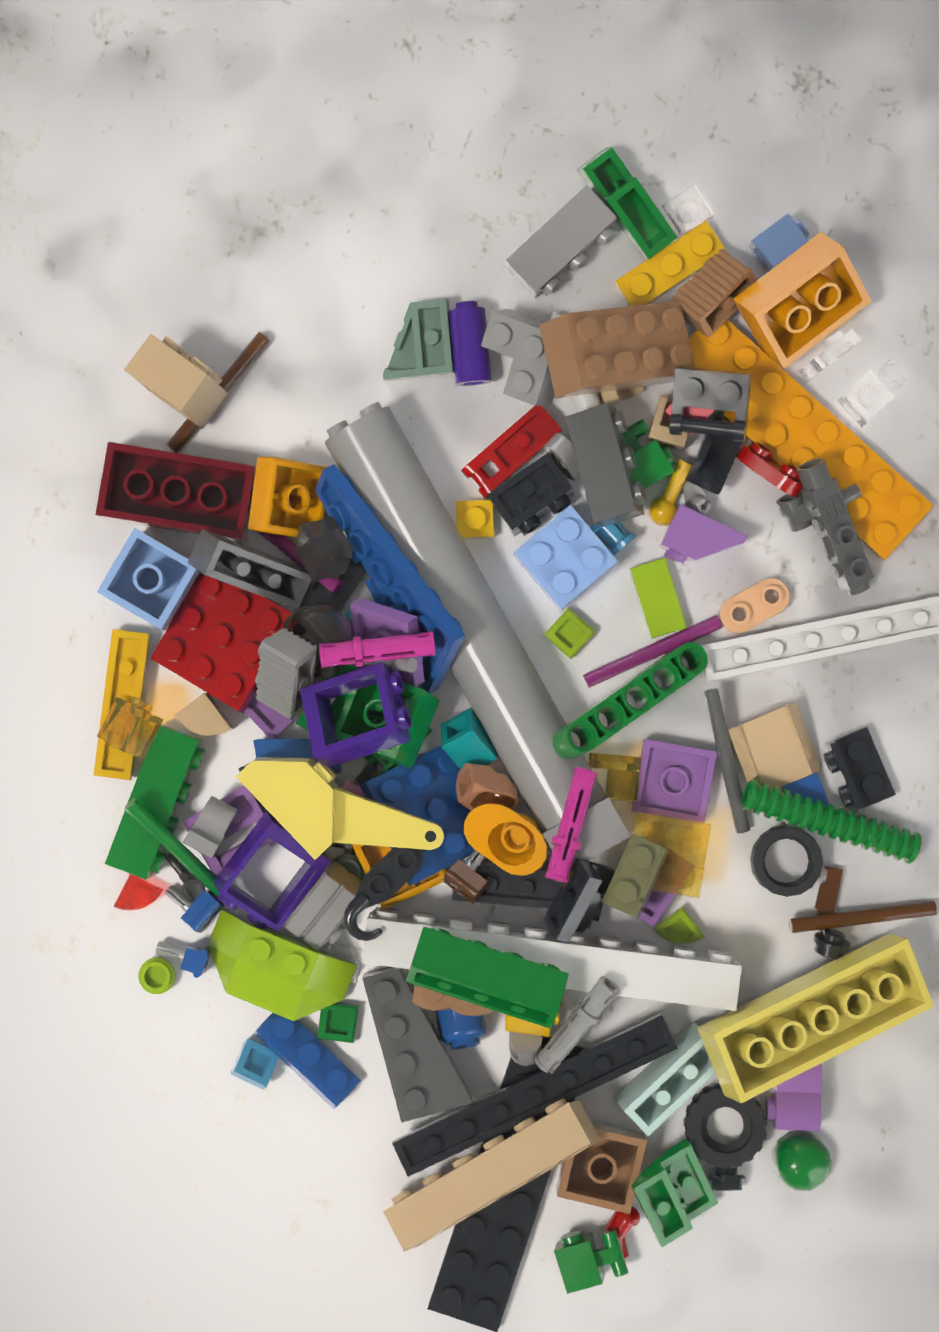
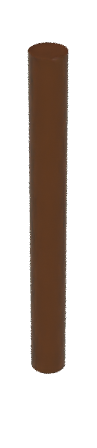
[166,332,270,453]
[789,901,937,933]

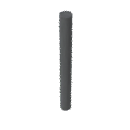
[704,688,750,833]

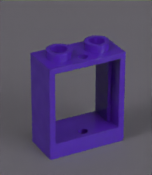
[300,662,412,768]
[213,811,331,932]

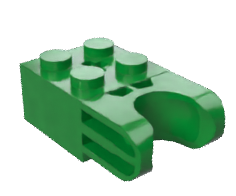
[296,662,440,770]

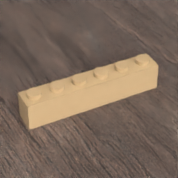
[383,1098,601,1252]

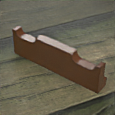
[814,866,843,930]

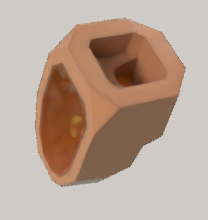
[456,763,519,810]

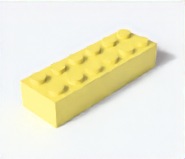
[697,934,934,1103]

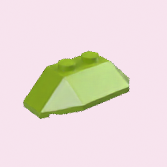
[208,909,358,1021]

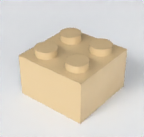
[124,334,228,429]

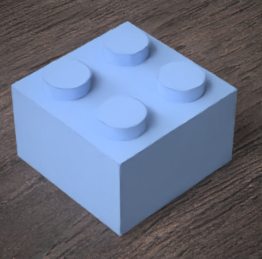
[513,505,618,611]
[97,528,200,631]

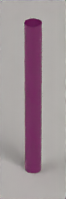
[583,615,723,688]

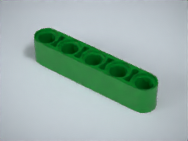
[553,642,708,759]

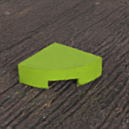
[653,906,705,944]

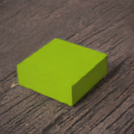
[544,608,595,660]

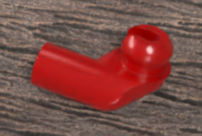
[605,1206,640,1258]

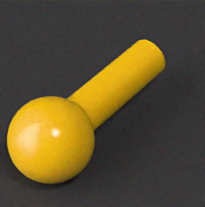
[649,458,692,526]

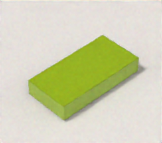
[629,558,687,639]

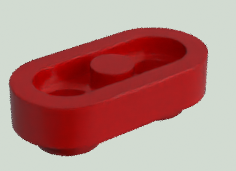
[736,442,803,497]

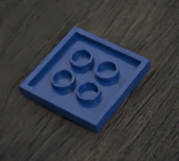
[360,746,475,886]

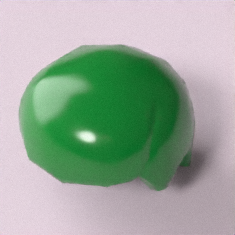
[772,1131,832,1191]

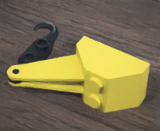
[236,757,444,941]

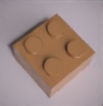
[556,1121,647,1214]

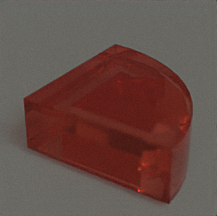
[113,874,164,911]

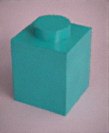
[440,708,497,769]

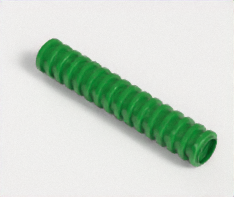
[741,779,922,864]

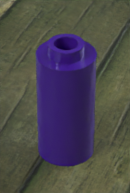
[449,301,492,386]

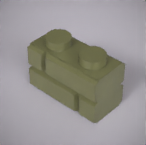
[602,833,669,919]

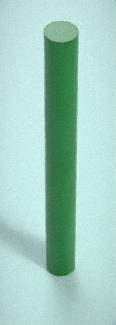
[124,798,219,897]

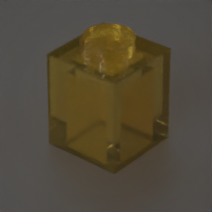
[97,696,164,759]

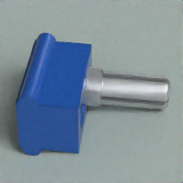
[165,885,225,933]
[155,941,211,978]

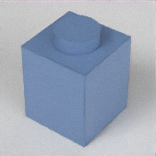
[748,213,809,272]

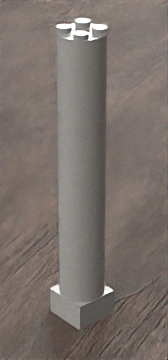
[325,402,631,866]

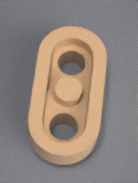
[719,578,789,633]

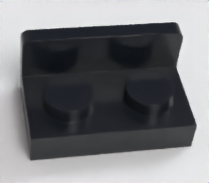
[487,453,574,537]
[823,727,896,813]

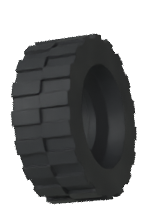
[683,1083,767,1169]

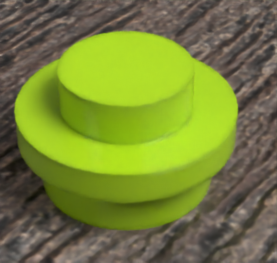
[138,957,176,994]

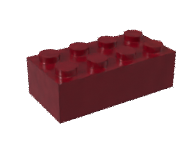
[95,442,256,542]

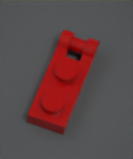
[461,405,563,498]

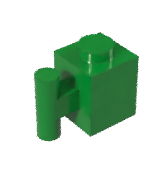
[623,419,676,491]
[554,1229,629,1294]

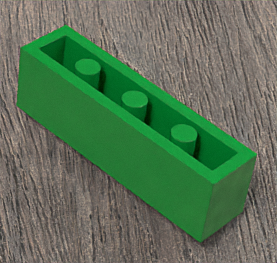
[105,725,205,880]
[406,926,569,1029]

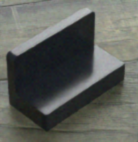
[685,410,742,495]
[544,858,615,943]

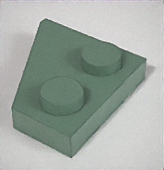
[383,298,454,381]

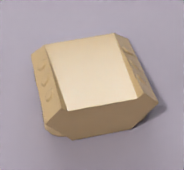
[728,702,821,788]

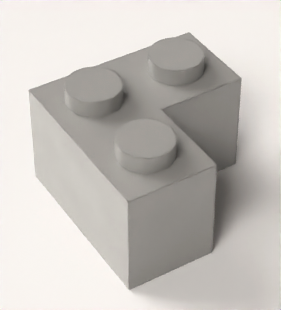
[481,309,555,406]

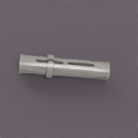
[534,976,620,1074]

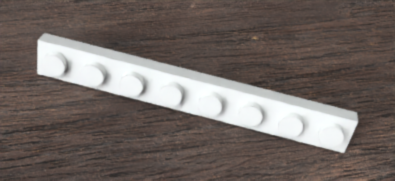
[701,596,939,682]

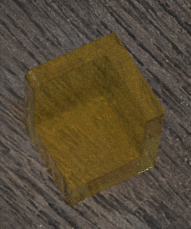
[588,752,641,801]

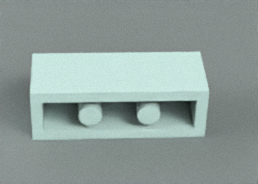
[614,1022,715,1136]

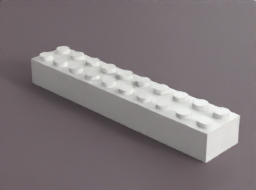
[361,907,742,1011]

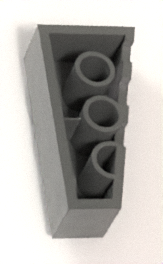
[362,967,474,1123]

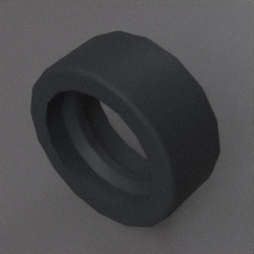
[750,825,823,897]

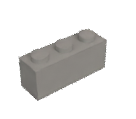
[505,185,617,298]

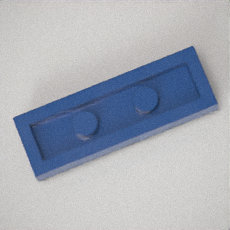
[253,1013,361,1109]

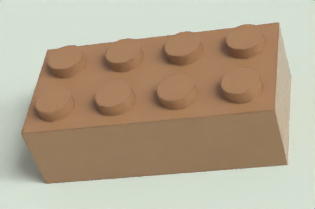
[539,301,695,398]

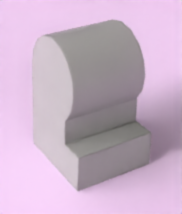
[183,796,238,858]

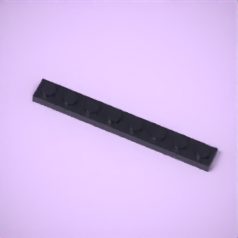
[392,1013,678,1177]

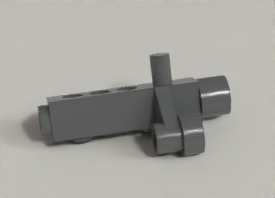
[776,458,874,595]

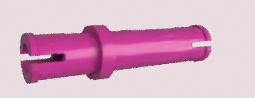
[319,631,435,668]
[545,767,598,883]

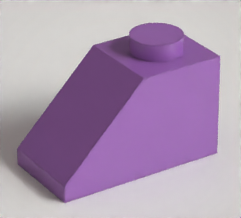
[659,504,747,565]

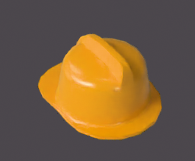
[464,803,547,876]

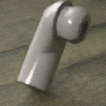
[683,481,711,515]

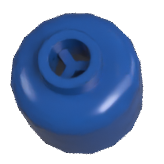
[436,1009,487,1050]

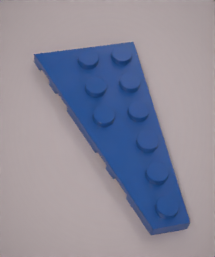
[315,464,466,694]

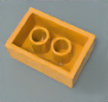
[733,232,872,368]

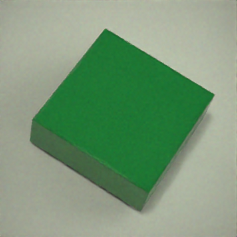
[317,1002,359,1043]

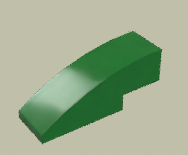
[577,147,678,260]

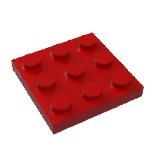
[150,572,299,714]

